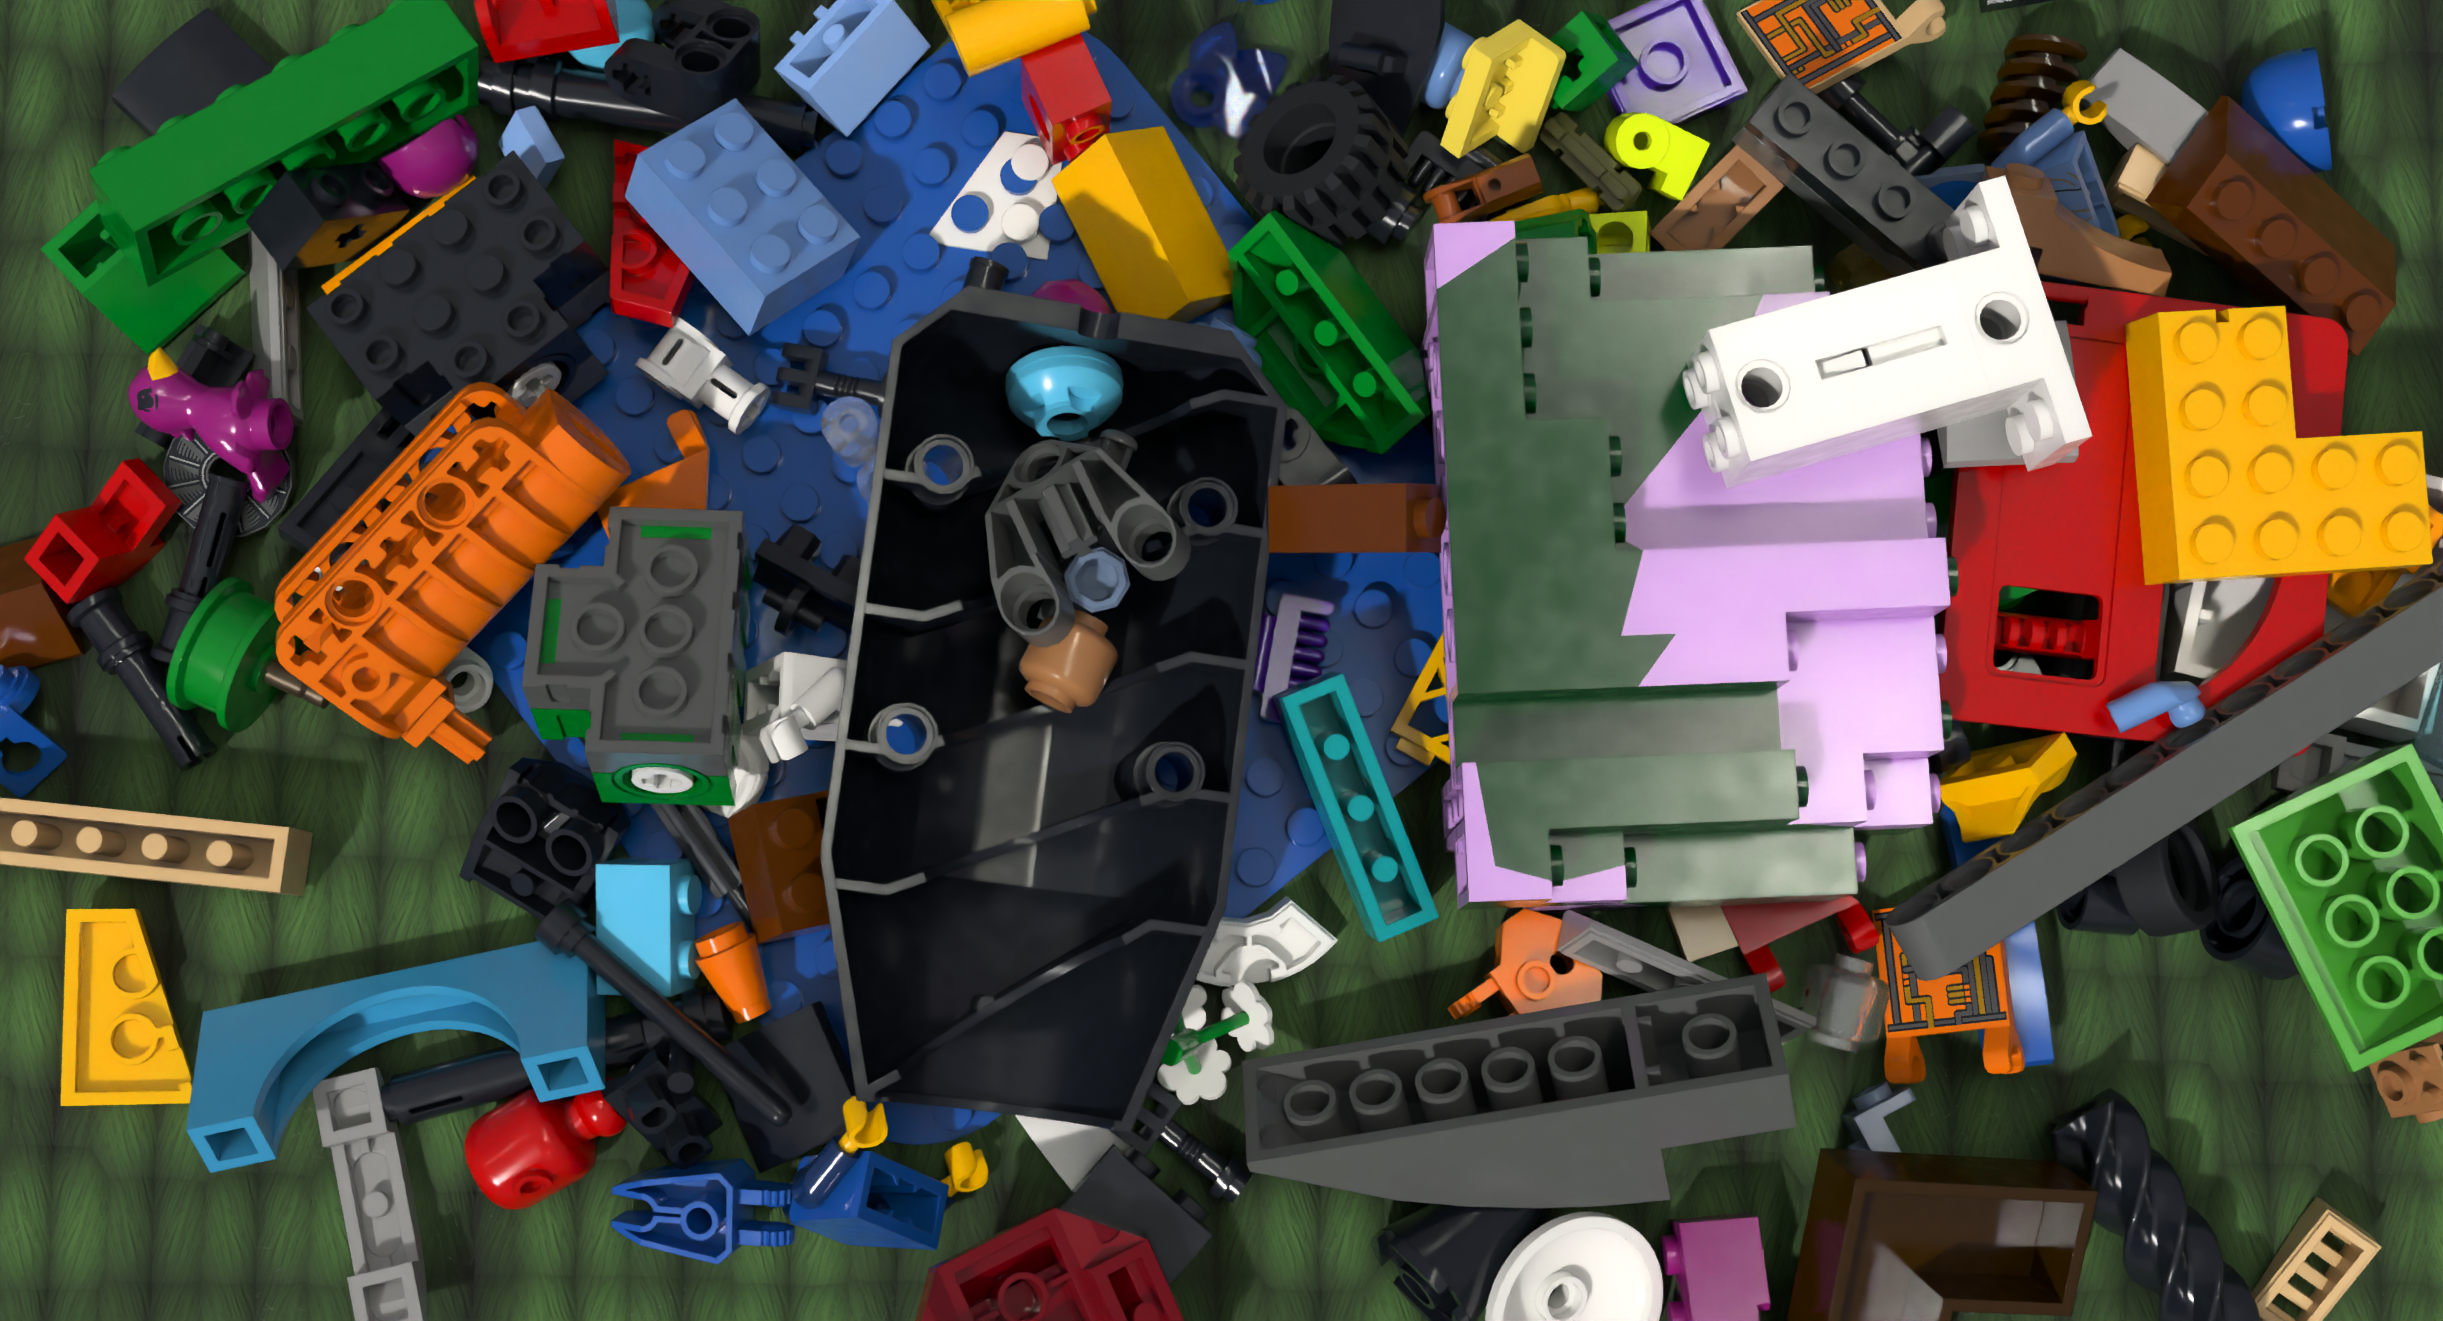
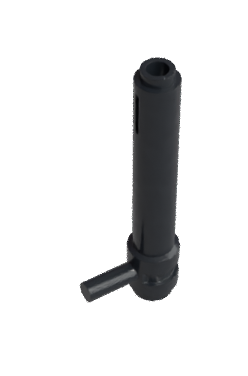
[478,55,821,153]
[381,986,734,1126]

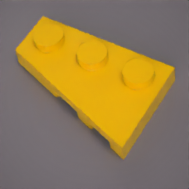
[61,909,193,1106]

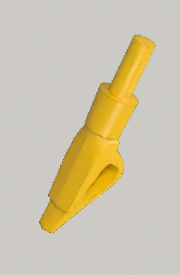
[1489,187,1605,222]

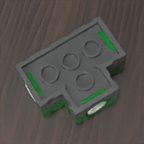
[522,506,754,806]

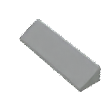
[248,230,304,426]
[1557,909,1816,1045]

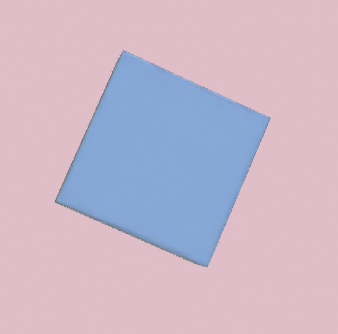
[498,105,565,190]

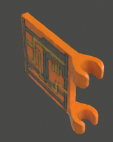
[1872,908,2025,1084]

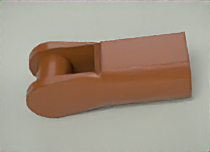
[1423,153,1543,224]

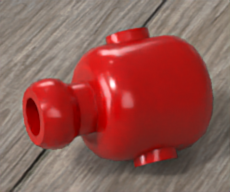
[464,1076,628,1210]

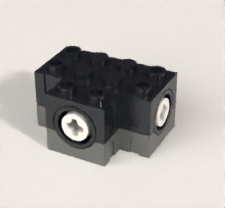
[306,150,610,437]

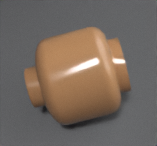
[1019,609,1118,713]

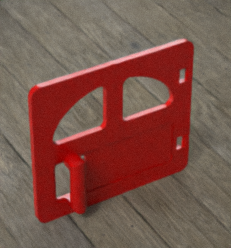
[1938,281,2348,757]

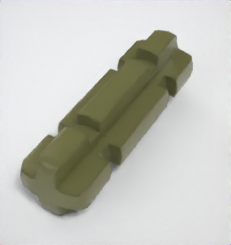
[1540,112,1642,212]

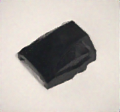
[459,757,632,921]

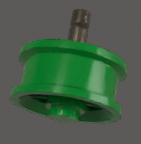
[166,577,330,733]

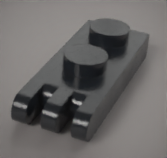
[277,408,433,564]

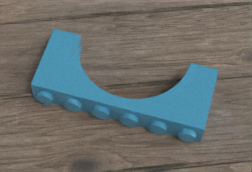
[186,941,606,1173]

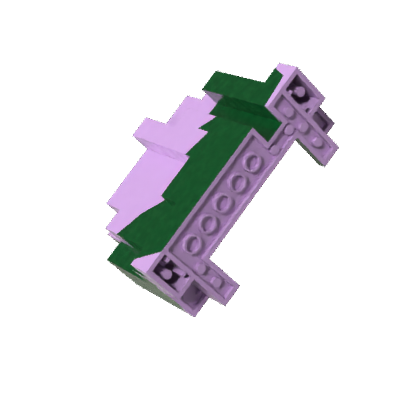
[1419,221,1959,913]

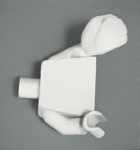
[699,652,903,818]

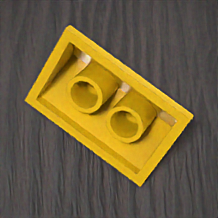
[1051,126,1233,323]

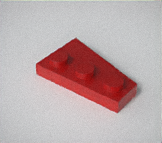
[610,139,696,328]

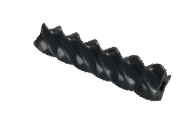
[2049,1088,2263,1321]

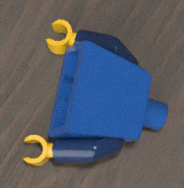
[782,1096,989,1250]

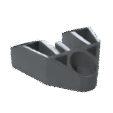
[985,439,1191,647]

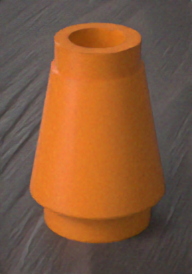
[694,921,772,1023]

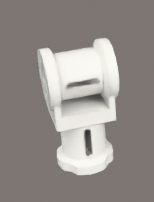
[634,317,771,435]

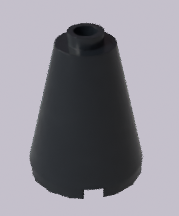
[1371,1203,1552,1321]

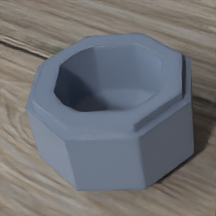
[1063,545,1130,613]

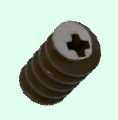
[1976,33,2087,163]

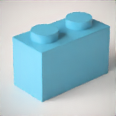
[596,858,702,997]

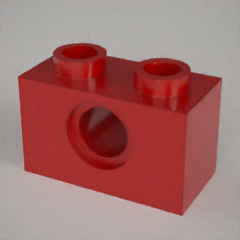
[1021,33,1112,166]

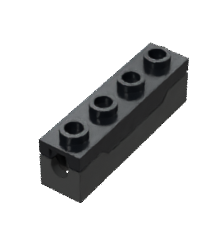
[1731,73,1954,277]

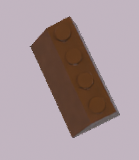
[2145,95,2396,357]

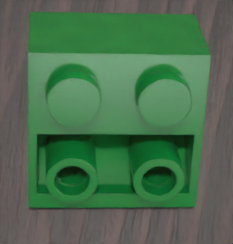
[40,200,246,356]

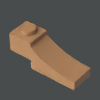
[1649,145,1785,251]
[1981,163,2172,297]

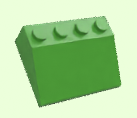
[2227,743,2443,1072]

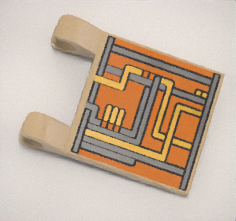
[1736,0,1946,94]

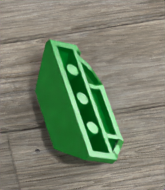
[1228,210,1431,455]

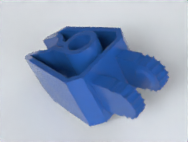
[611,1158,795,1265]

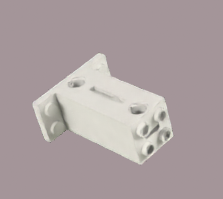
[1682,175,2092,488]

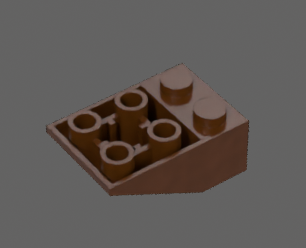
[727,790,831,944]

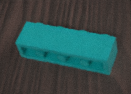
[1271,671,1439,943]

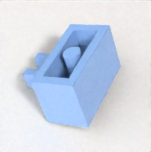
[774,0,931,137]

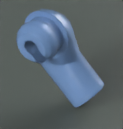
[2105,681,2206,733]

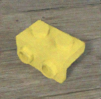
[1440,19,1566,158]

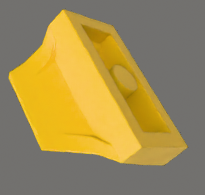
[1939,732,2077,843]

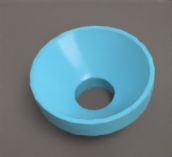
[1005,346,1124,441]

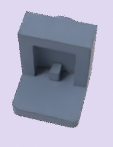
[1840,1081,1916,1152]

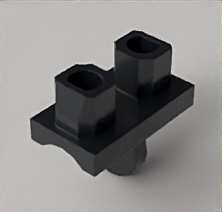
[753,524,861,637]
[601,1049,723,1170]

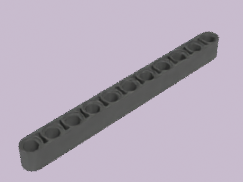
[1886,560,2443,981]

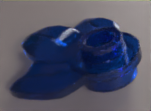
[1171,22,1287,140]

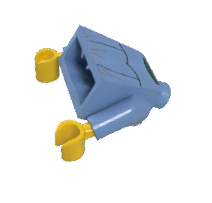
[1991,80,2152,285]

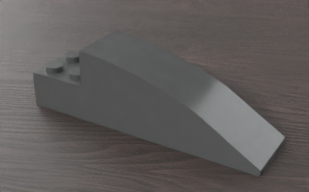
[1242,973,1796,1208]

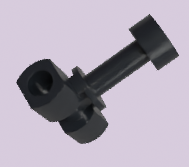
[1817,73,1977,176]

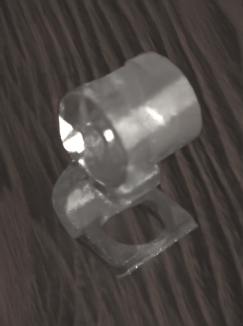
[821,396,933,506]

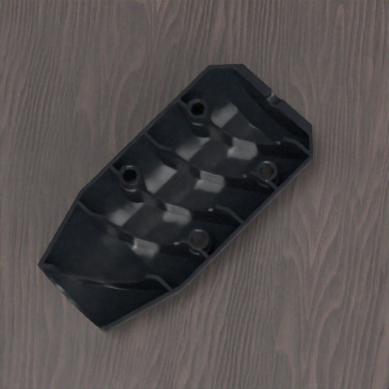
[820,286,1287,1133]

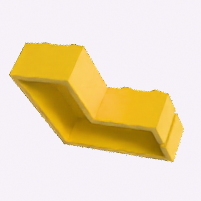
[2124,306,2433,585]

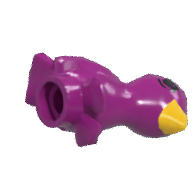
[127,347,294,504]

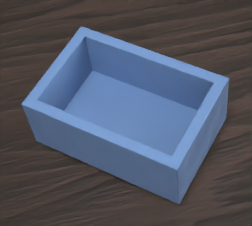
[624,98,860,336]

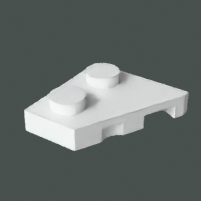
[929,131,1063,261]

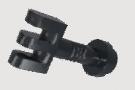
[770,343,888,419]
[1109,1081,1254,1203]

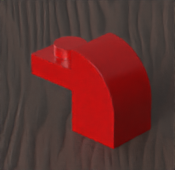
[24,458,182,604]

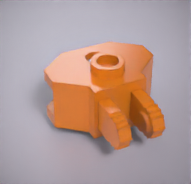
[1447,908,1603,1020]

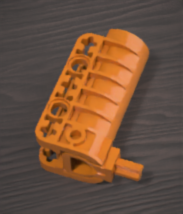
[274,382,632,764]

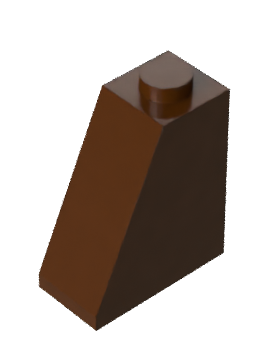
[1268,483,1446,554]

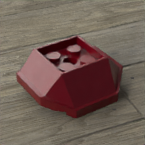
[915,1208,1184,1321]

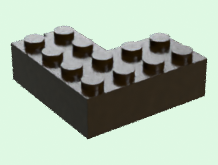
[1787,1148,2098,1321]

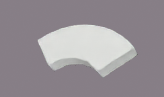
[1196,896,1338,987]

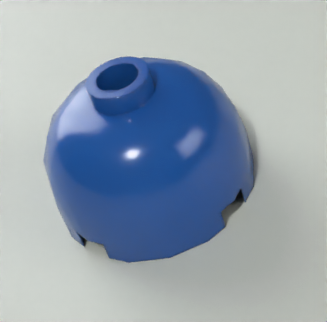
[2239,47,2332,173]

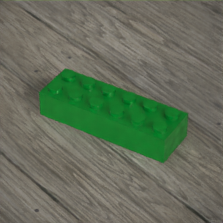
[88,0,479,287]

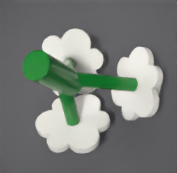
[1157,980,1274,1105]

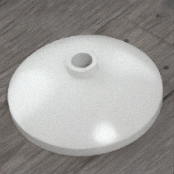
[1485,1212,1663,1321]

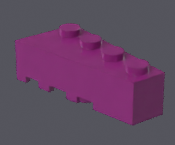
[1661,1213,1770,1321]

